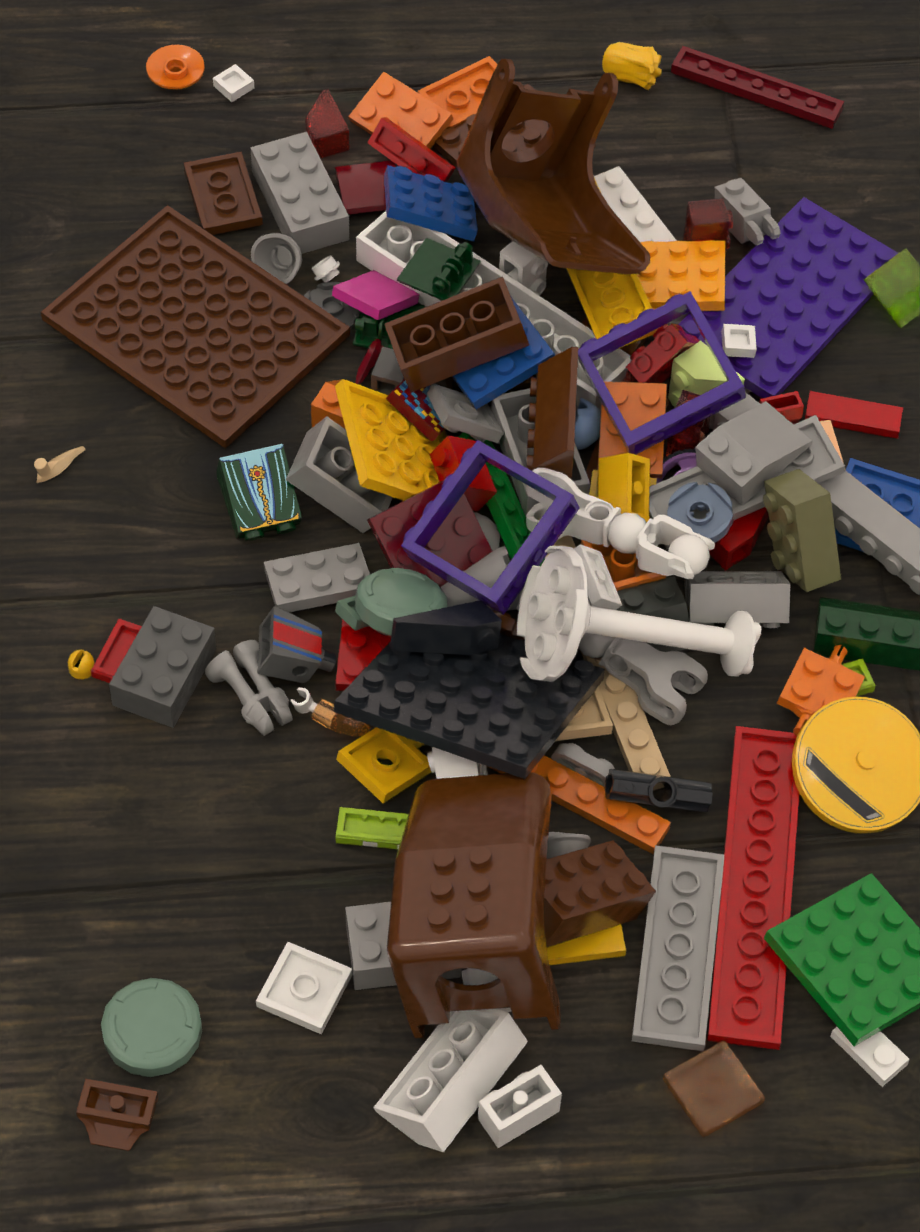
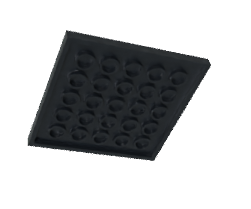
[334,633,605,779]

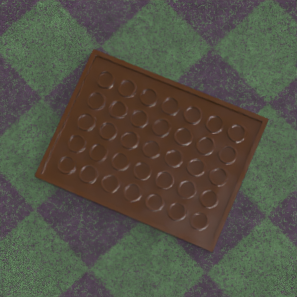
[41,205,350,449]

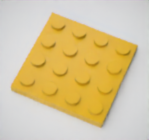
[335,379,447,501]

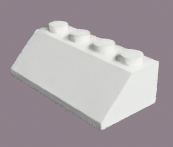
[373,1009,528,1152]

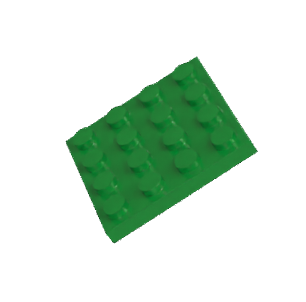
[764,873,920,1047]

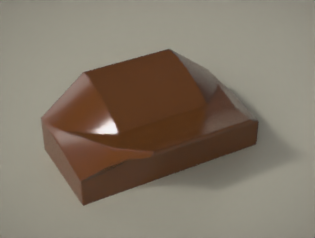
[76,1078,158,1151]

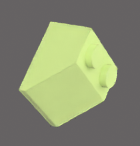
[668,341,745,408]

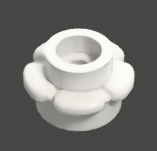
[312,255,340,282]

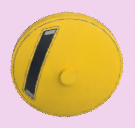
[792,697,920,833]

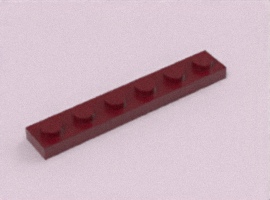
[671,46,844,129]

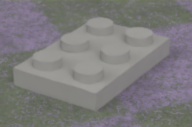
[264,543,370,612]

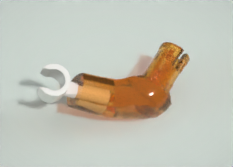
[291,687,371,737]

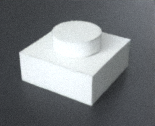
[213,64,254,102]
[721,324,757,358]

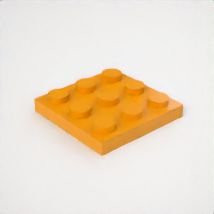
[637,240,725,311]

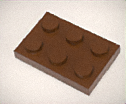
[183,152,263,235]

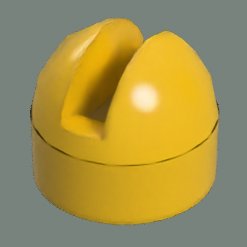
[68,649,95,679]

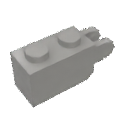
[714,178,781,245]

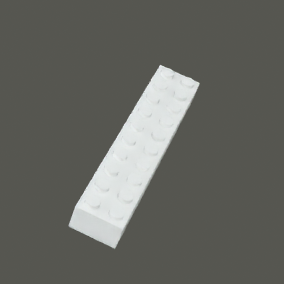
[356,211,633,410]

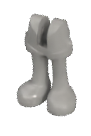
[205,640,293,736]

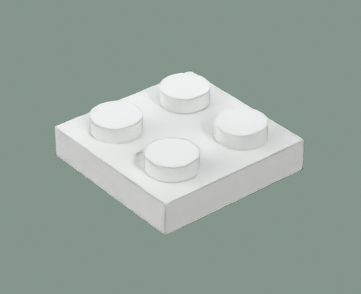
[256,942,353,1035]

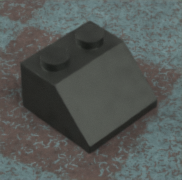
[617,576,694,653]

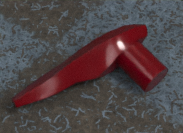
[355,338,387,385]

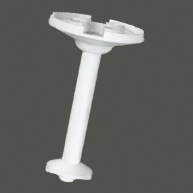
[517,546,761,682]

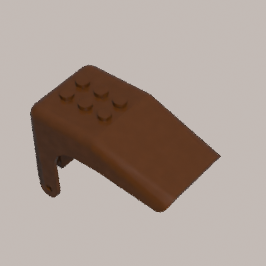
[457,59,650,274]
[387,772,561,1038]

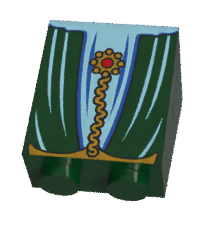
[216,444,302,541]

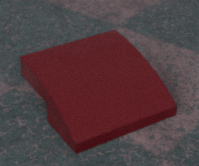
[335,161,396,214]

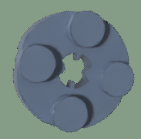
[667,482,733,543]

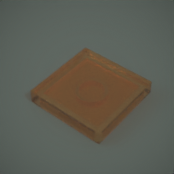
[663,1040,765,1138]

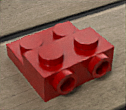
[626,323,700,384]

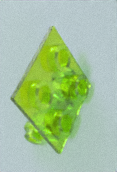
[863,248,920,328]

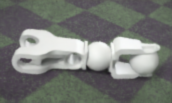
[526,467,715,579]

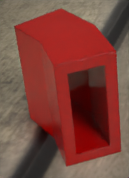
[759,391,804,425]

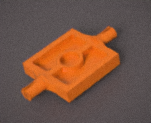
[777,645,865,736]

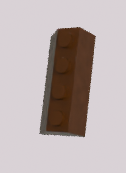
[526,347,578,479]

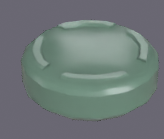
[355,568,447,637]
[101,978,202,1077]

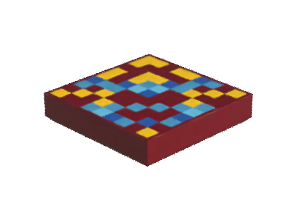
[386,379,445,442]

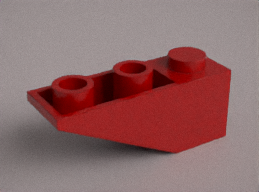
[709,507,769,571]

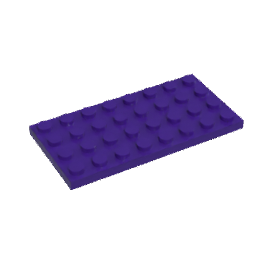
[678,197,904,398]

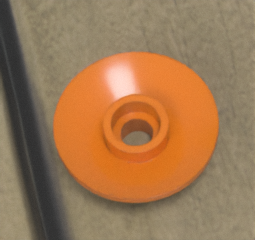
[146,45,205,90]

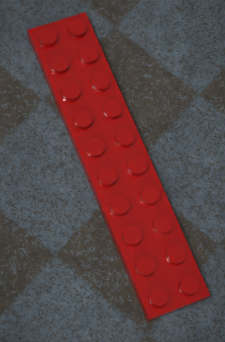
[707,726,799,1050]

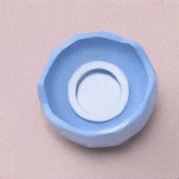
[574,398,601,450]

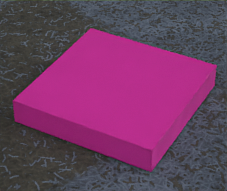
[332,270,420,320]

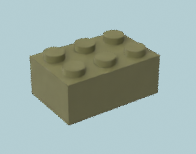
[763,469,841,592]

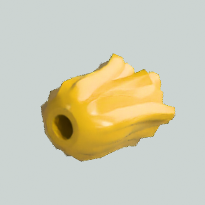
[602,42,662,90]

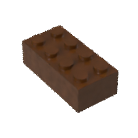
[384,276,530,392]
[544,840,656,947]

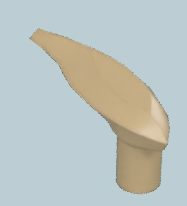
[34,446,86,483]

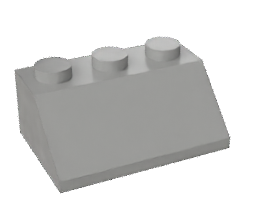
[684,571,790,628]

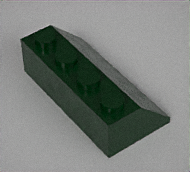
[813,597,920,671]

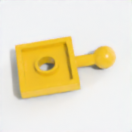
[336,727,431,803]

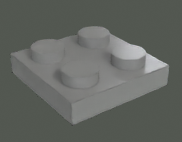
[427,384,503,443]

